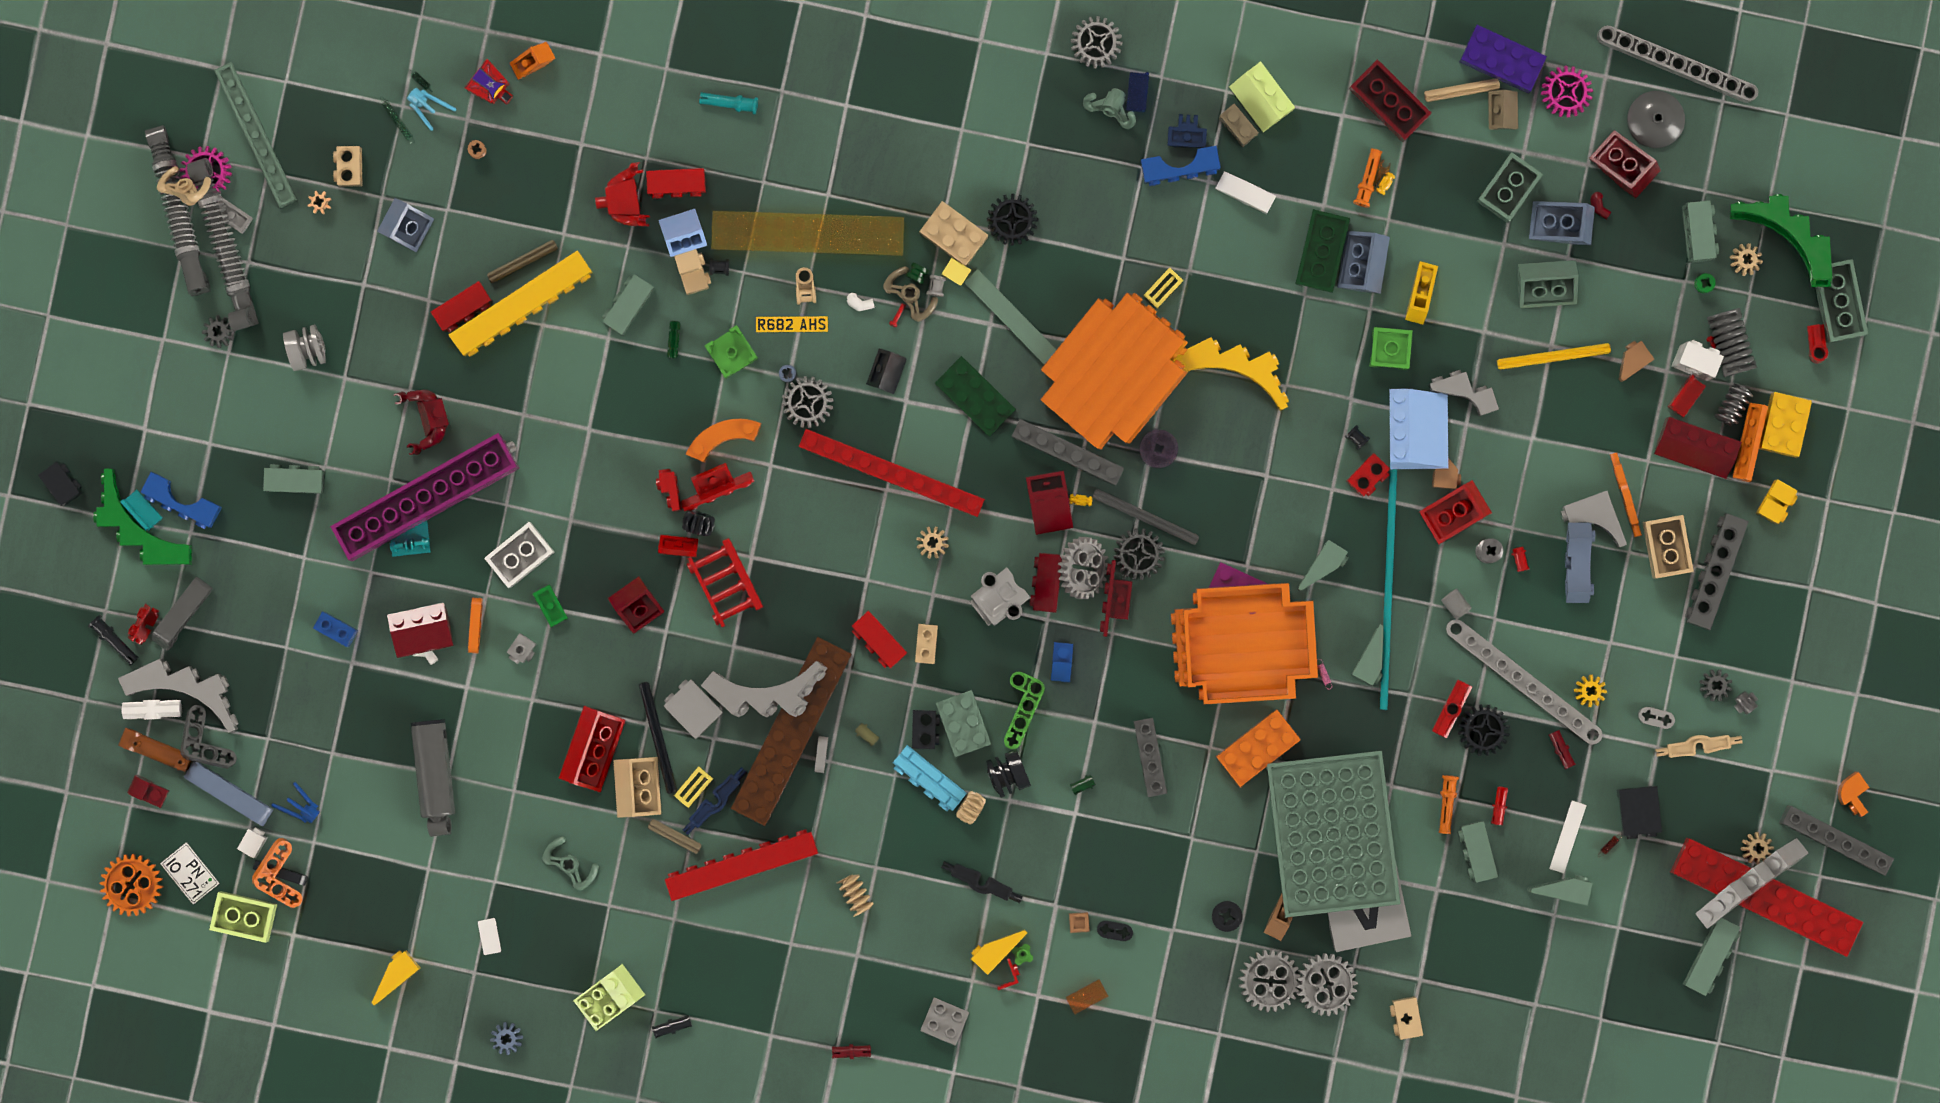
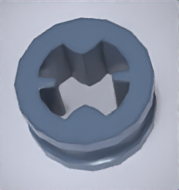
[779,365,796,382]

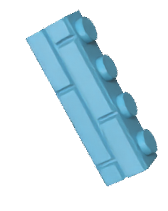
[893,745,967,811]

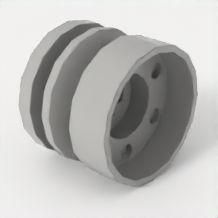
[283,324,326,372]

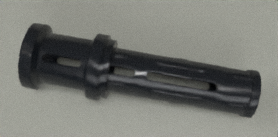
[88,615,139,666]

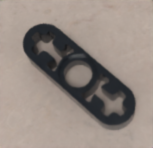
[252,859,308,886]

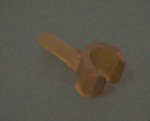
[1373,159,1391,187]

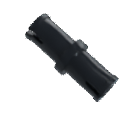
[652,1015,692,1039]

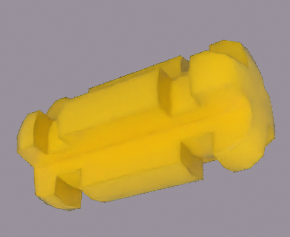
[1376,172,1395,195]
[1069,494,1092,507]

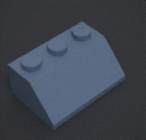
[1337,231,1390,294]

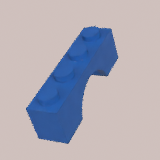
[1140,146,1221,186]
[141,472,222,529]

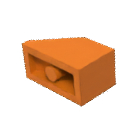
[510,42,556,80]

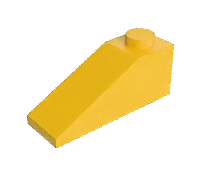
[1405,261,1438,325]
[971,929,1027,975]
[372,950,421,1005]

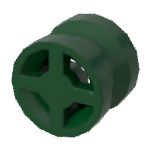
[906,262,929,284]

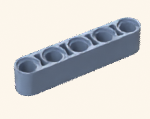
[184,761,273,826]

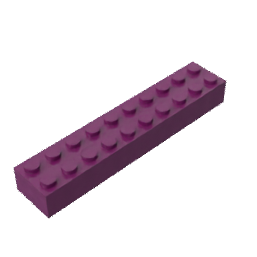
[330,433,520,562]

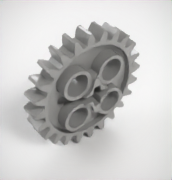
[1058,537,1108,599]
[1238,949,1301,1012]
[1295,953,1358,1016]

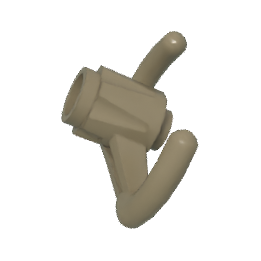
[883,266,938,322]

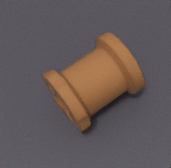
[468,140,487,159]

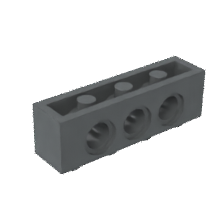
[1133,718,1167,797]

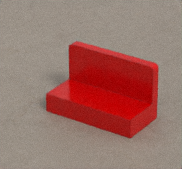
[1667,374,1706,418]

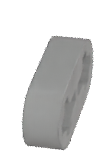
[1638,707,1675,729]
[815,736,828,773]

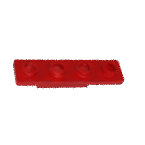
[681,463,754,511]

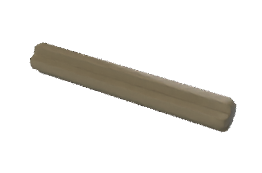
[487,240,558,283]

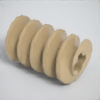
[836,874,874,917]

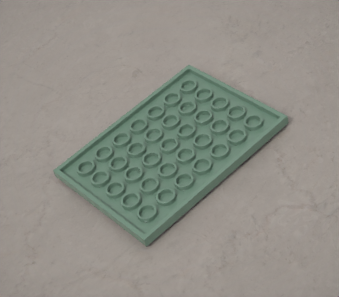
[1267,751,1401,918]

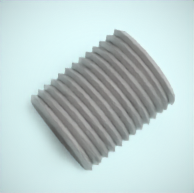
[1441,589,1472,620]

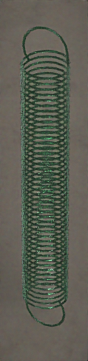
[380,97,414,143]

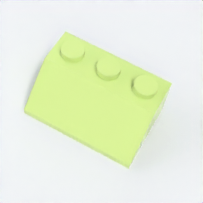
[1229,62,1295,133]

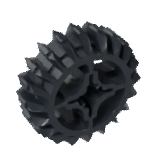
[987,194,1038,246]
[1458,704,1510,756]

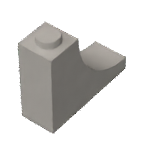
[1560,491,1627,548]

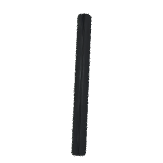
[639,682,677,794]

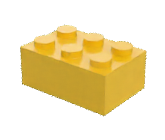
[1759,392,1812,458]

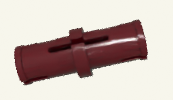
[1548,730,1576,769]
[832,1044,871,1059]

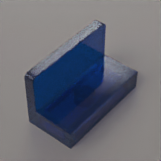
[1126,72,1149,113]

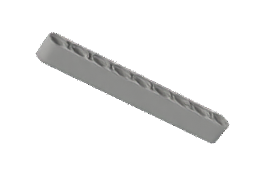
[1597,25,1758,103]

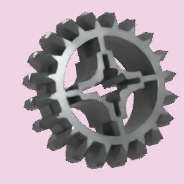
[1113,528,1165,580]

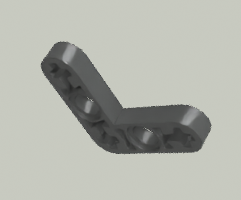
[180,705,237,769]

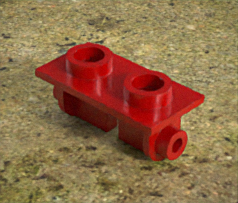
[128,603,159,645]

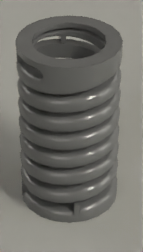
[1707,308,1757,377]

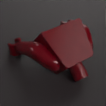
[393,389,449,455]

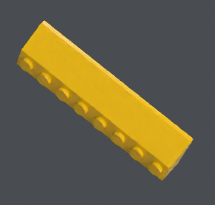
[449,250,593,357]

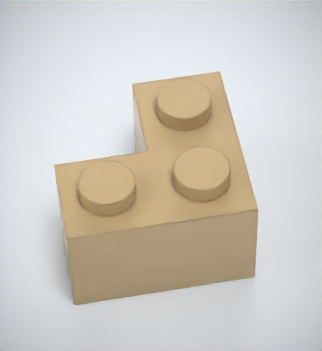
[674,249,711,295]

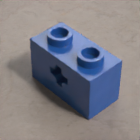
[313,611,358,647]

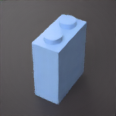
[659,209,707,257]

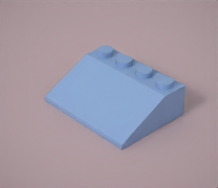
[1389,389,1448,469]

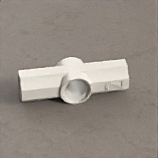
[122,700,182,720]

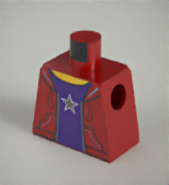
[464,59,513,105]

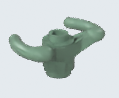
[1083,88,1136,129]
[542,836,599,890]

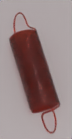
[1598,834,1622,857]

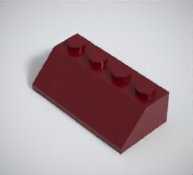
[1654,417,1742,479]

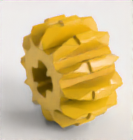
[1574,675,1607,707]

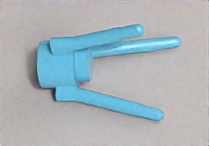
[407,88,456,131]

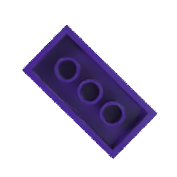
[1459,25,1547,94]

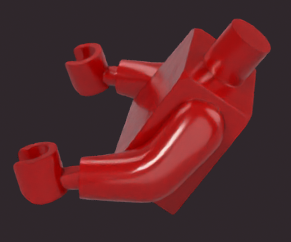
[595,162,650,227]

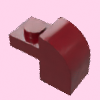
[127,775,170,808]

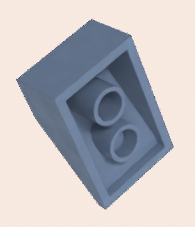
[1529,201,1595,245]

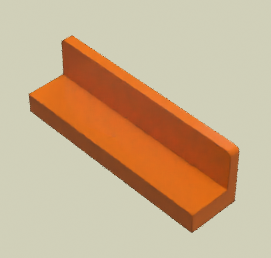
[1733,403,1768,482]

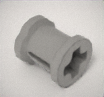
[927,275,946,297]

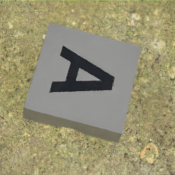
[1328,861,1411,952]

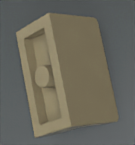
[1488,90,1518,130]

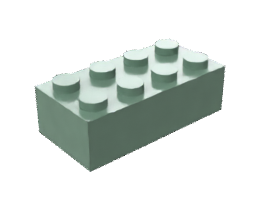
[1815,259,1868,343]

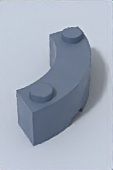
[1565,523,1595,603]

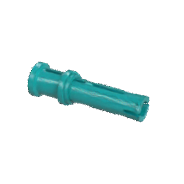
[699,92,758,114]

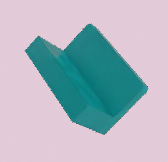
[120,489,163,531]

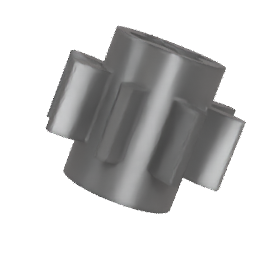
[1734,691,1758,715]

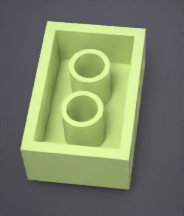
[209,891,277,943]

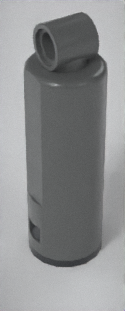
[411,719,455,837]

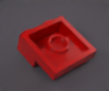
[656,469,682,512]

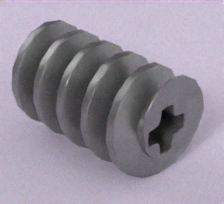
[1714,383,1753,426]
[1475,538,1503,563]

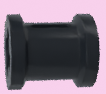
[709,258,729,276]
[1345,425,1370,450]

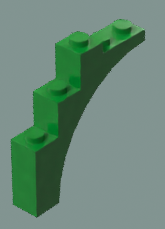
[1730,194,1832,287]
[93,469,192,565]

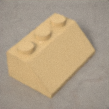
[614,757,661,818]

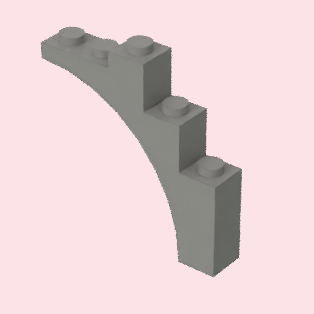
[118,659,239,733]
[701,661,828,717]
[1695,838,1808,929]

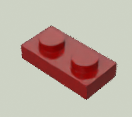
[658,535,699,557]

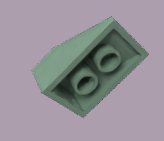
[1527,875,1593,906]

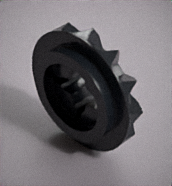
[1212,901,1242,932]

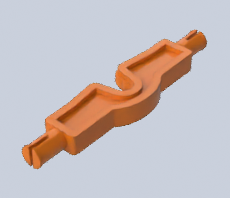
[1610,453,1642,537]

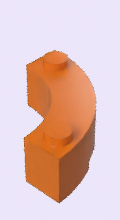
[686,419,762,463]

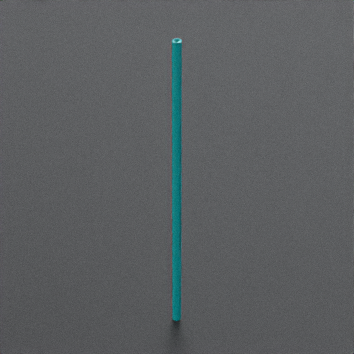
[1380,469,1397,710]

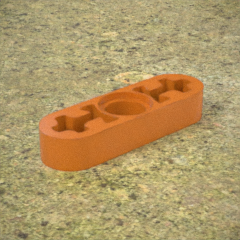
[468,597,483,654]

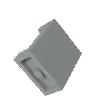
[664,679,724,739]

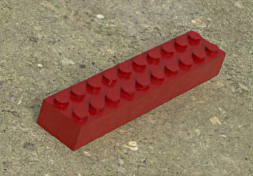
[1670,838,1864,957]

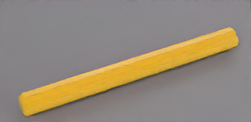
[1497,343,1611,370]

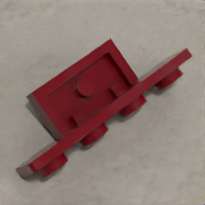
[1100,560,1132,637]

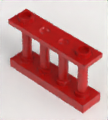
[687,538,764,628]

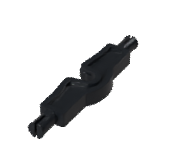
[941,861,1023,904]

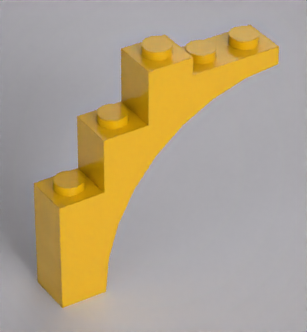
[1174,337,1289,411]

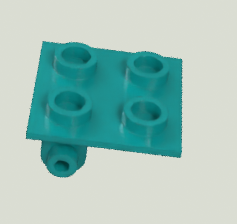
[390,520,431,557]

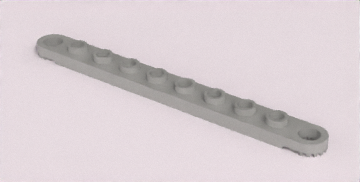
[1446,619,1602,744]

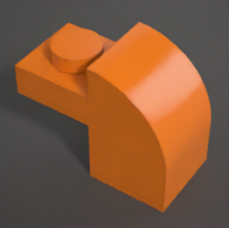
[1838,772,1870,817]

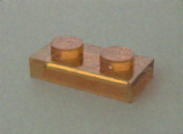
[1066,979,1108,1014]

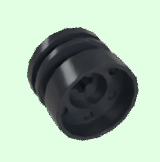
[986,749,1031,798]

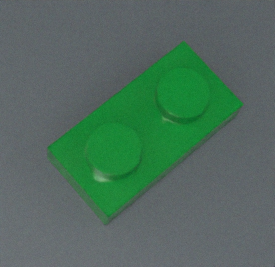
[533,584,568,627]

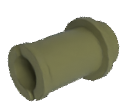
[854,723,879,746]

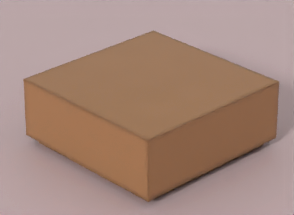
[1069,912,1090,933]

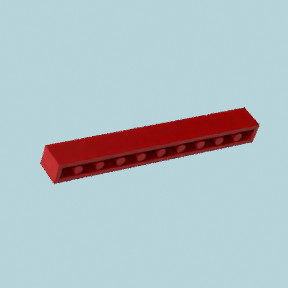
[799,429,985,518]

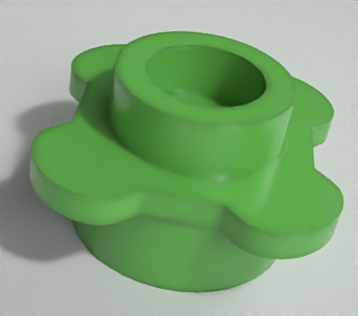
[1012,944,1033,965]

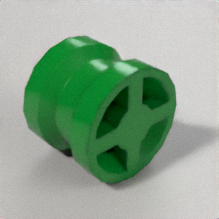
[1694,273,1716,293]

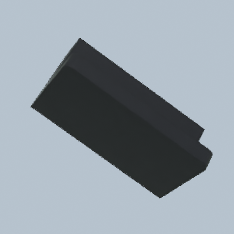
[866,348,906,394]

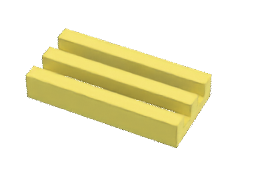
[1143,268,1184,309]
[674,767,713,808]

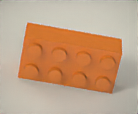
[1215,709,1301,787]

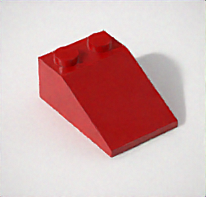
[1419,480,1492,544]

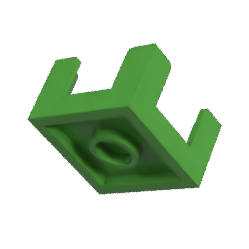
[704,325,758,379]
[1369,327,1413,370]

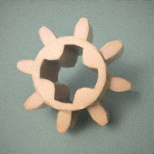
[308,191,332,214]

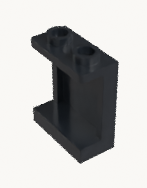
[1617,786,1662,839]

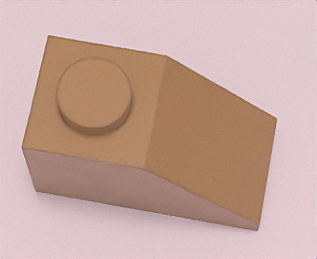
[1619,340,1654,382]
[1432,458,1461,490]
[1264,894,1293,941]

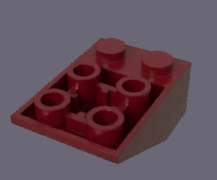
[1026,471,1073,535]

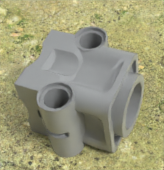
[969,567,1031,626]

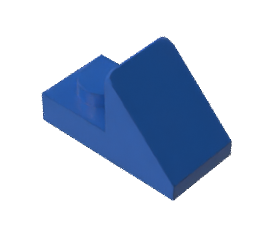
[1051,642,1073,682]

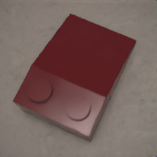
[1589,130,1661,199]

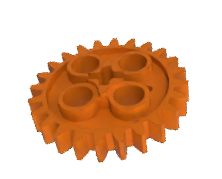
[99,854,163,916]

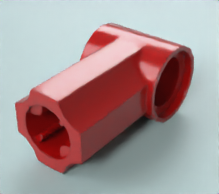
[1807,324,1828,364]

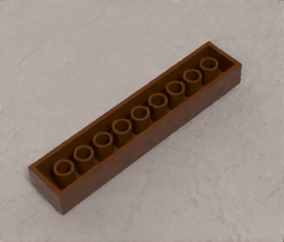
[731,637,852,826]

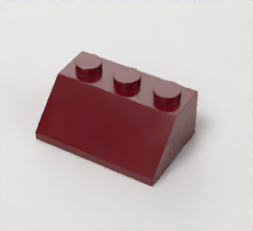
[1030,553,1062,613]
[387,603,454,658]

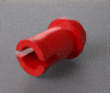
[1511,546,1529,572]

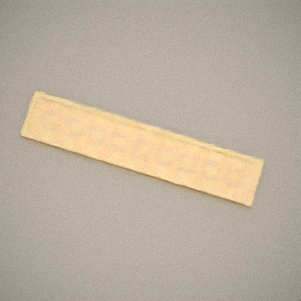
[711,211,904,256]

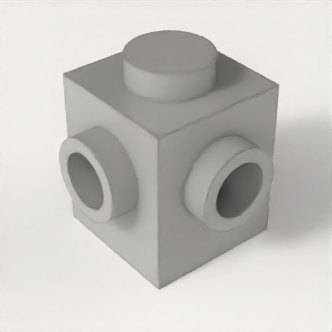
[507,633,537,664]

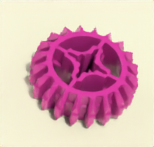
[1541,66,1593,118]
[180,146,232,194]

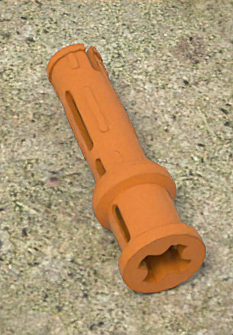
[1353,148,1382,208]
[1439,775,1459,834]

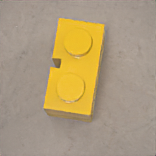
[1756,479,1798,525]

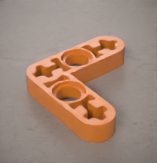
[252,838,302,908]

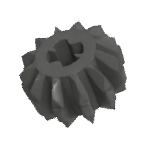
[202,315,235,348]
[1699,669,1732,701]

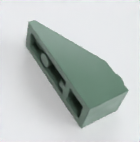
[1297,540,1349,591]
[1351,624,1383,686]

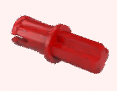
[1491,786,1508,825]

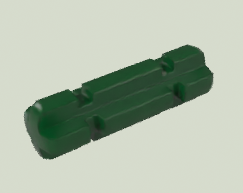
[667,321,680,359]

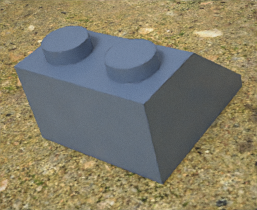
[377,198,434,252]

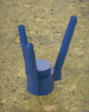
[272,782,320,824]

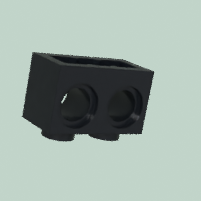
[912,710,940,749]

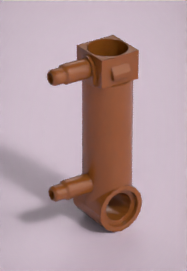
[118,727,191,772]

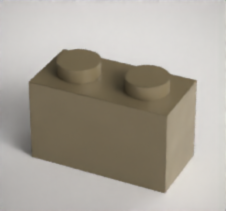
[1219,103,1259,147]

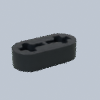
[1097,920,1133,941]

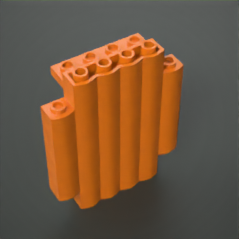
[1041,293,1188,449]
[1171,583,1318,704]

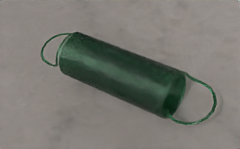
[410,70,433,92]

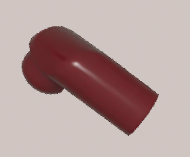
[1590,192,1611,220]

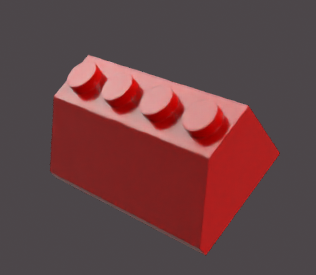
[559,706,626,792]

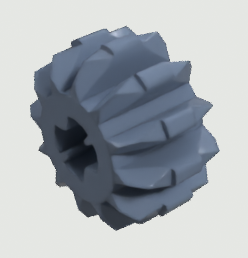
[490,1022,523,1055]

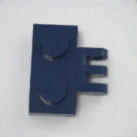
[1167,114,1207,148]

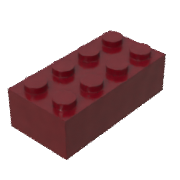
[1349,59,1432,142]

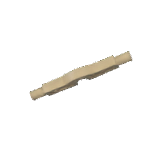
[1655,735,1742,758]

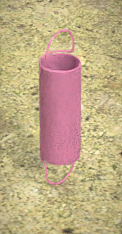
[1317,659,1332,689]

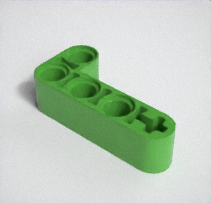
[1004,672,1045,749]

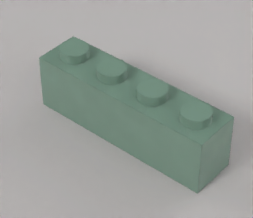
[1683,918,1741,996]

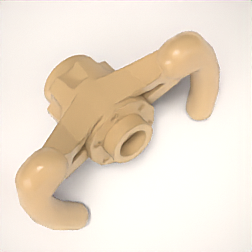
[157,166,211,206]

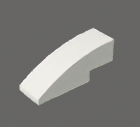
[1215,171,1276,215]

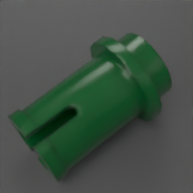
[1070,775,1096,795]

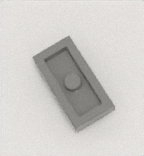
[218,197,254,234]

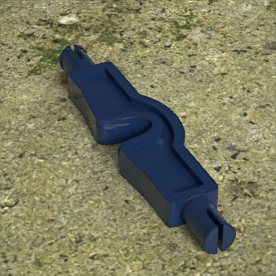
[682,767,747,835]

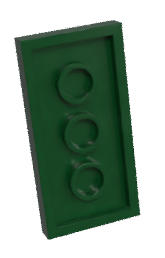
[1295,209,1350,293]
[935,356,1016,437]

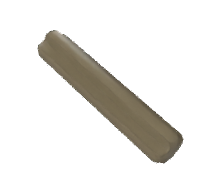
[648,819,702,854]

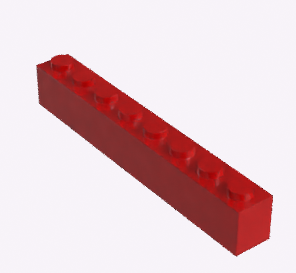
[665,829,819,901]

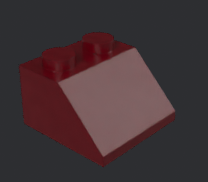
[608,576,665,634]

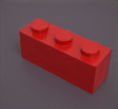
[646,168,706,199]
[431,281,493,333]
[851,610,907,669]

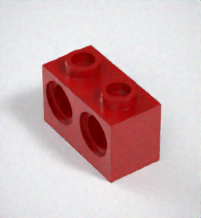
[1346,453,1390,497]

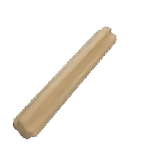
[1424,78,1500,102]

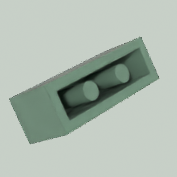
[602,274,655,336]
[263,464,324,494]
[1458,821,1498,883]

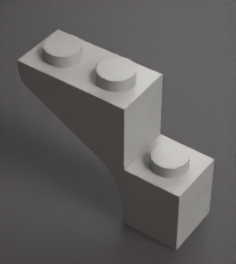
[1428,370,1499,416]

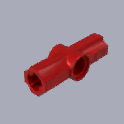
[1432,679,1472,738]

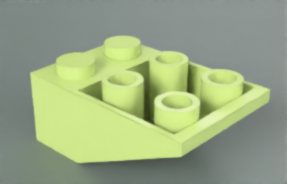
[573,964,645,1031]

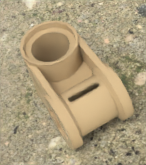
[796,267,816,305]

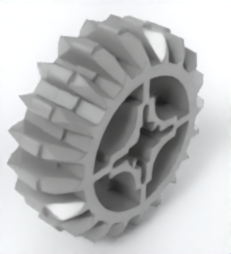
[1071,16,1122,68]
[782,376,833,428]

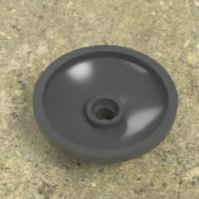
[1627,91,1685,148]

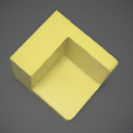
[942,258,971,286]

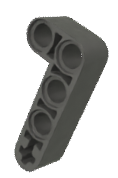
[152,577,213,651]

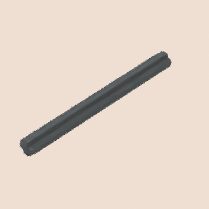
[1093,489,1199,545]

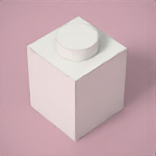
[237,827,267,858]

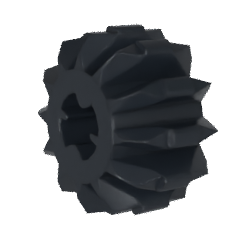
[682,510,715,536]

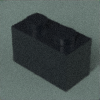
[38,462,82,507]

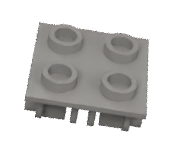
[920,998,969,1046]

